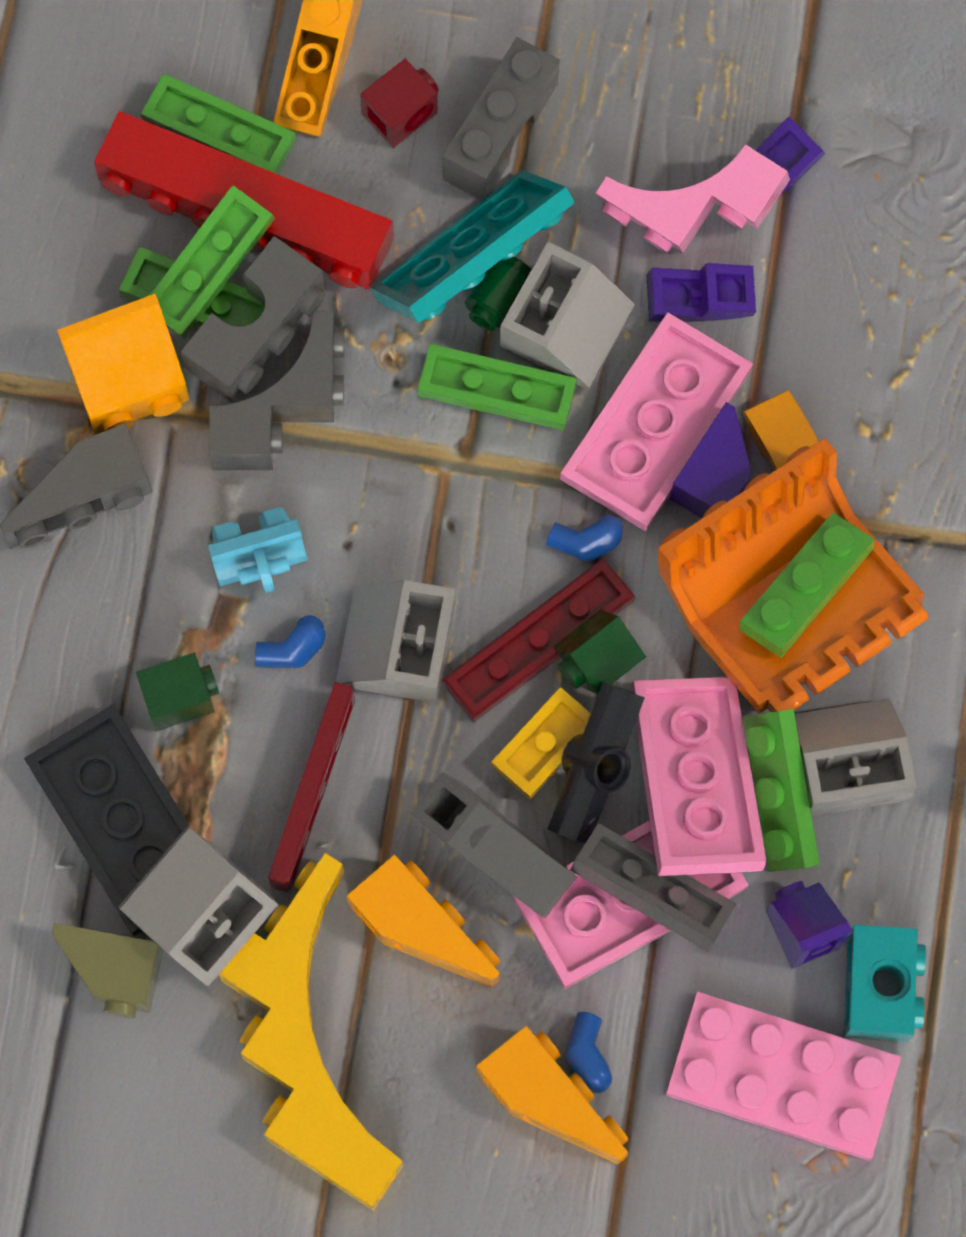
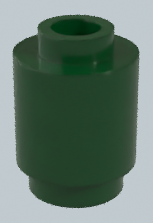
[465,256,531,331]

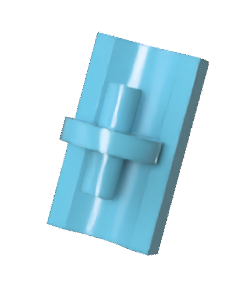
[208,507,308,593]

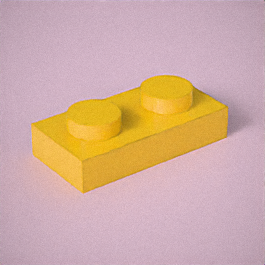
[491,687,591,801]

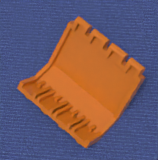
[658,438,929,714]

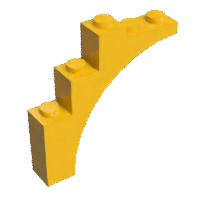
[219,853,403,1211]

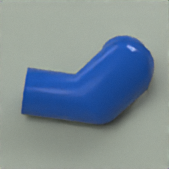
[546,515,623,561]
[255,615,326,668]
[564,1012,612,1093]

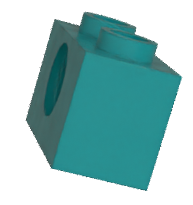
[844,925,926,1042]

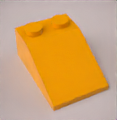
[57,294,190,435]

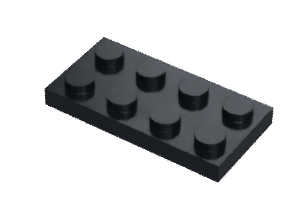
[24,704,190,936]

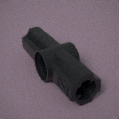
[547,682,645,844]

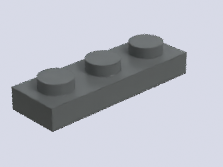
[570,823,736,952]

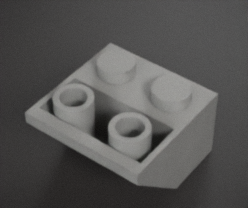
[500,241,635,391]
[336,580,455,703]
[795,699,918,816]
[118,826,278,987]

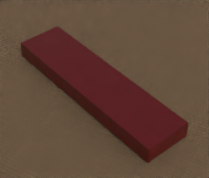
[442,558,635,723]
[268,682,355,893]

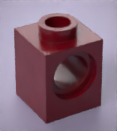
[360,58,439,149]

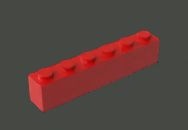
[94,111,394,290]

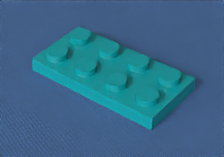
[369,170,575,323]

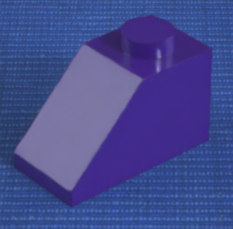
[670,402,752,518]
[766,881,852,969]

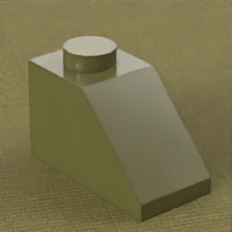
[52,923,163,1018]

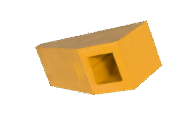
[273,0,363,137]
[347,854,500,988]
[476,1026,629,1165]

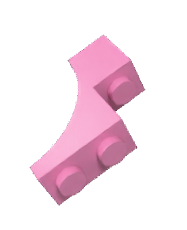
[596,145,790,253]

